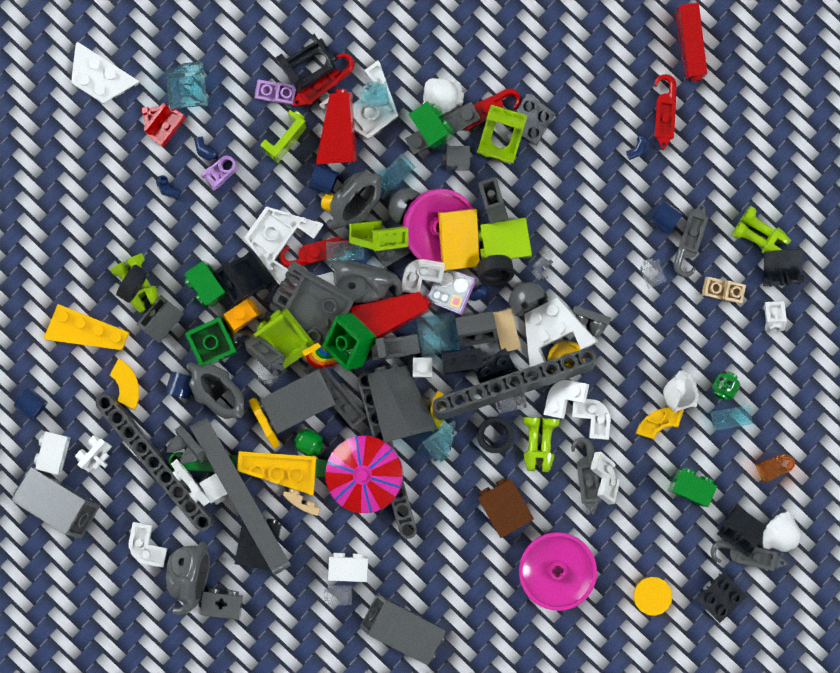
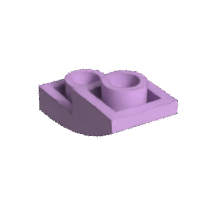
[254,79,296,105]

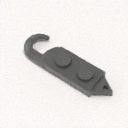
[674,203,709,277]
[232,329,285,370]
[571,438,601,515]
[710,540,788,571]

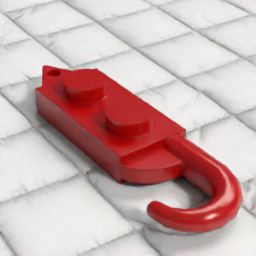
[293,53,355,107]
[654,74,677,150]
[462,89,521,131]
[279,236,354,268]

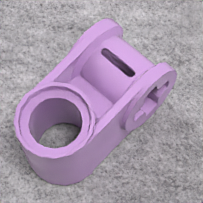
[201,156,238,191]

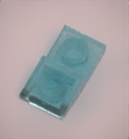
[380,154,416,194]
[326,241,364,261]
[711,405,753,431]

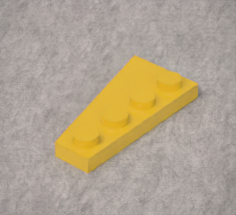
[43,304,129,350]
[237,451,316,496]

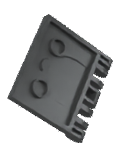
[261,262,356,348]

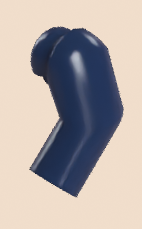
[626,134,649,160]
[194,136,217,161]
[156,175,181,199]
[469,284,488,301]

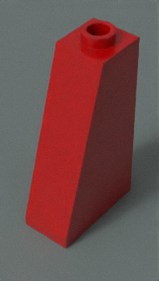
[675,2,707,82]
[316,89,357,164]
[350,292,431,340]

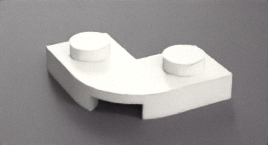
[402,259,445,293]
[544,380,589,419]
[572,399,611,440]
[591,452,619,504]
[171,459,210,506]
[129,522,168,568]

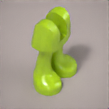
[732,206,791,253]
[110,253,159,313]
[523,417,560,472]

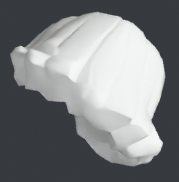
[423,78,464,118]
[663,370,699,413]
[762,511,801,552]

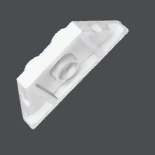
[71,42,139,104]

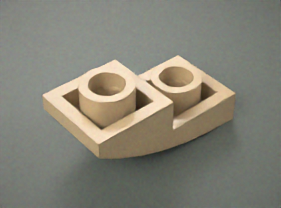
[701,277,746,304]
[493,308,521,351]
[283,488,320,516]

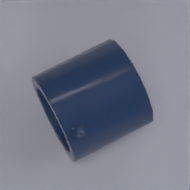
[309,164,339,195]
[650,201,683,234]
[165,371,192,400]
[14,387,48,421]

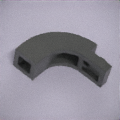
[371,334,422,360]

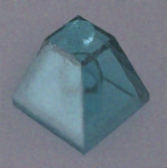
[165,61,208,109]
[416,312,460,356]
[422,420,456,463]

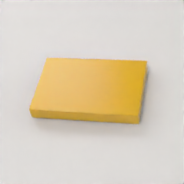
[438,209,480,271]

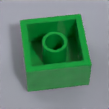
[408,101,454,150]
[184,261,228,308]
[322,313,377,371]
[185,317,238,366]
[668,468,718,507]

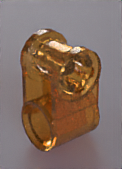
[755,454,795,483]

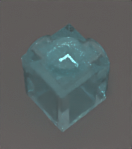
[360,81,389,108]

